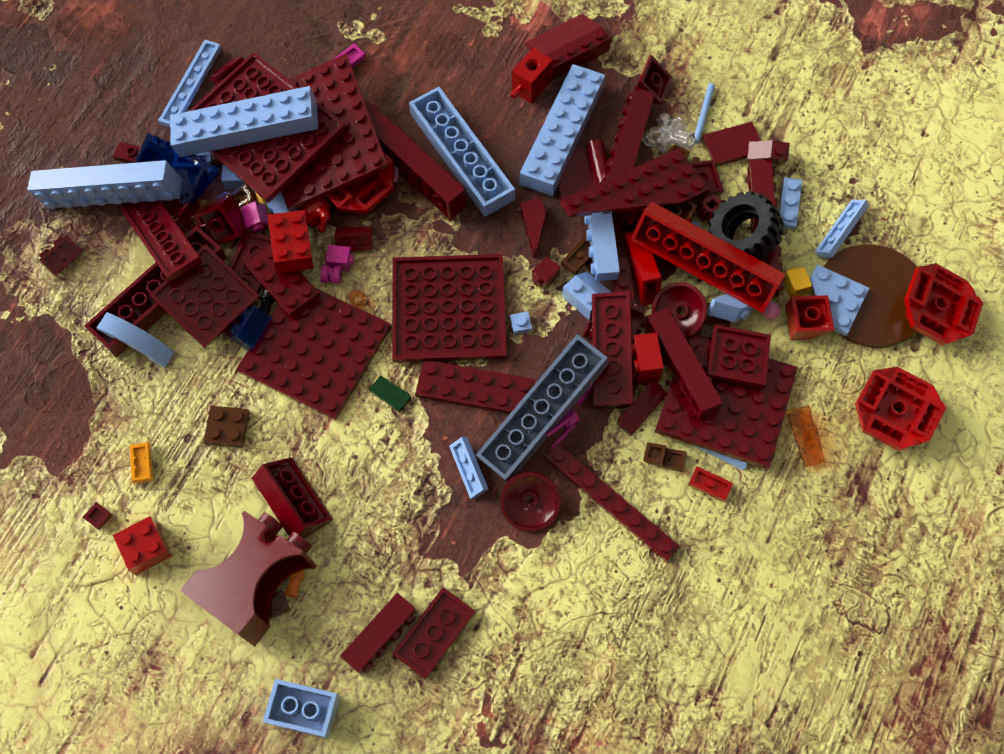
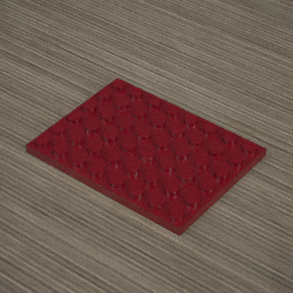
[190,52,347,203]
[281,53,389,212]

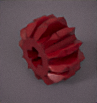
[696,193,725,224]

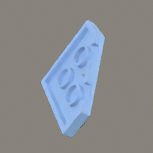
[810,264,869,336]

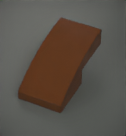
[643,442,687,472]

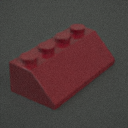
[251,457,333,538]

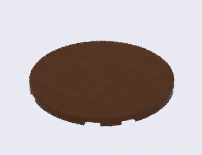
[824,244,918,348]

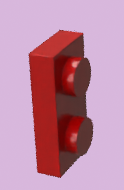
[688,466,733,502]

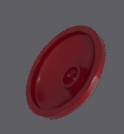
[652,282,708,338]
[500,472,561,532]

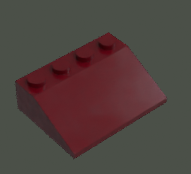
[525,14,611,80]

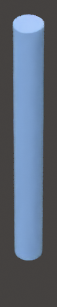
[693,83,715,144]

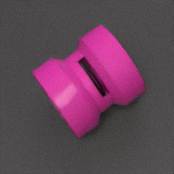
[320,264,343,284]

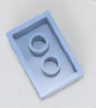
[263,679,340,739]

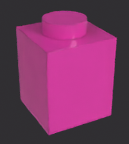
[241,201,269,232]
[325,245,355,272]

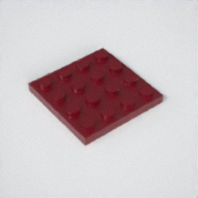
[149,244,260,349]

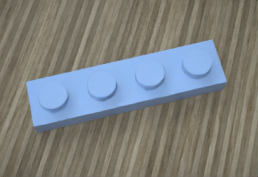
[815,200,869,258]

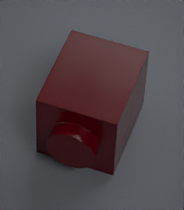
[532,256,561,290]

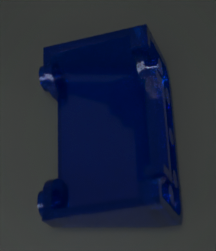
[134,133,221,206]

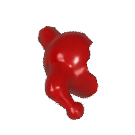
[299,197,331,233]

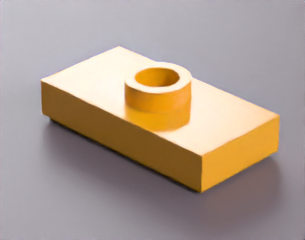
[129,442,153,484]

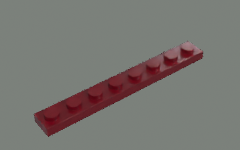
[545,443,680,562]

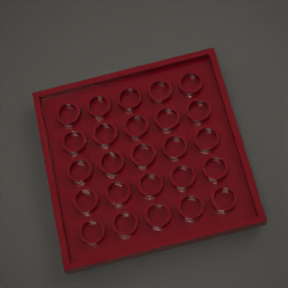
[392,254,507,362]
[236,288,392,421]
[655,335,798,470]

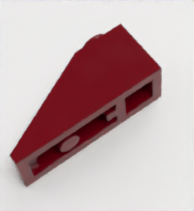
[520,198,548,258]

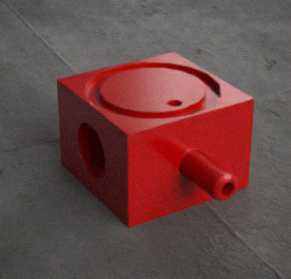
[511,47,553,103]

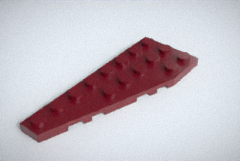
[560,148,710,218]

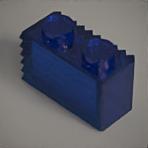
[229,306,272,351]

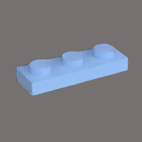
[779,177,802,230]
[449,437,488,499]

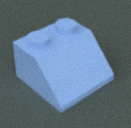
[562,272,612,320]

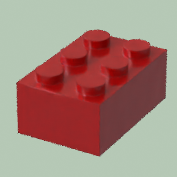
[267,210,314,274]

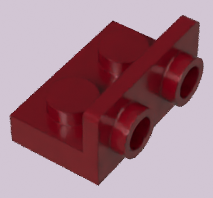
[39,235,83,277]

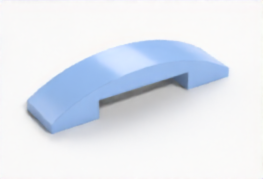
[96,312,175,368]

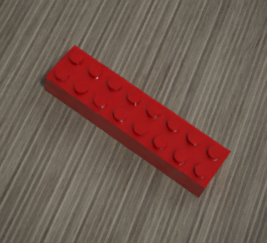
[631,202,786,313]

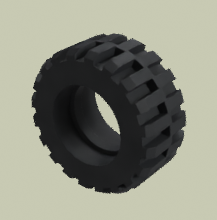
[708,191,784,260]

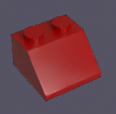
[785,295,834,340]

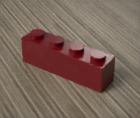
[340,593,417,676]

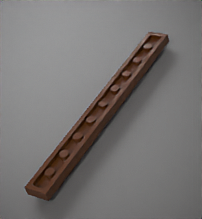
[561,142,690,275]

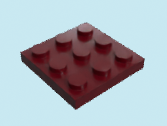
[706,324,771,389]

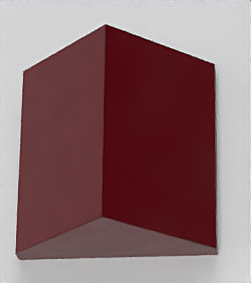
[637,55,672,105]

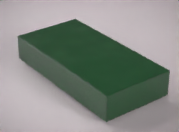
[369,375,411,413]

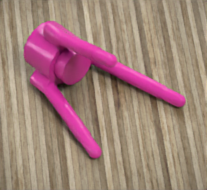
[546,409,580,450]

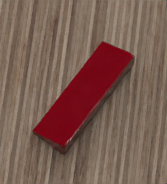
[616,379,667,436]

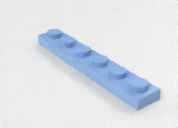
[158,40,222,128]

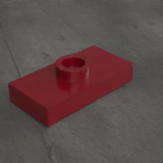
[113,142,153,163]

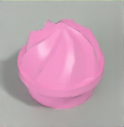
[762,302,780,320]

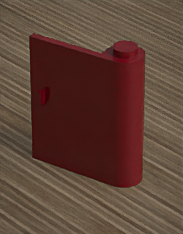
[558,139,608,208]

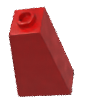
[625,232,661,306]

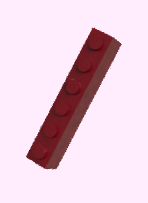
[645,308,723,419]

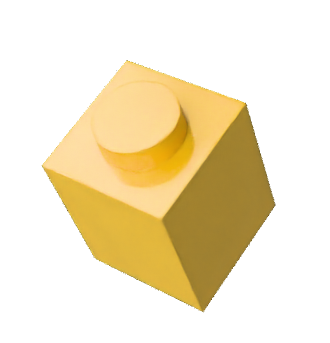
[783,267,812,298]

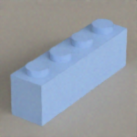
[584,211,620,281]

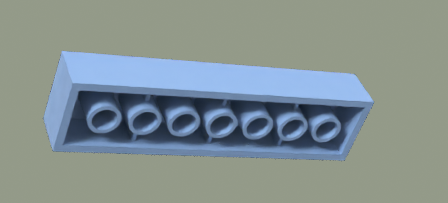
[519,64,605,197]
[170,86,319,157]
[409,87,515,217]
[27,160,182,209]

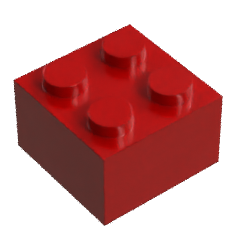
[632,332,664,385]
[113,516,172,576]

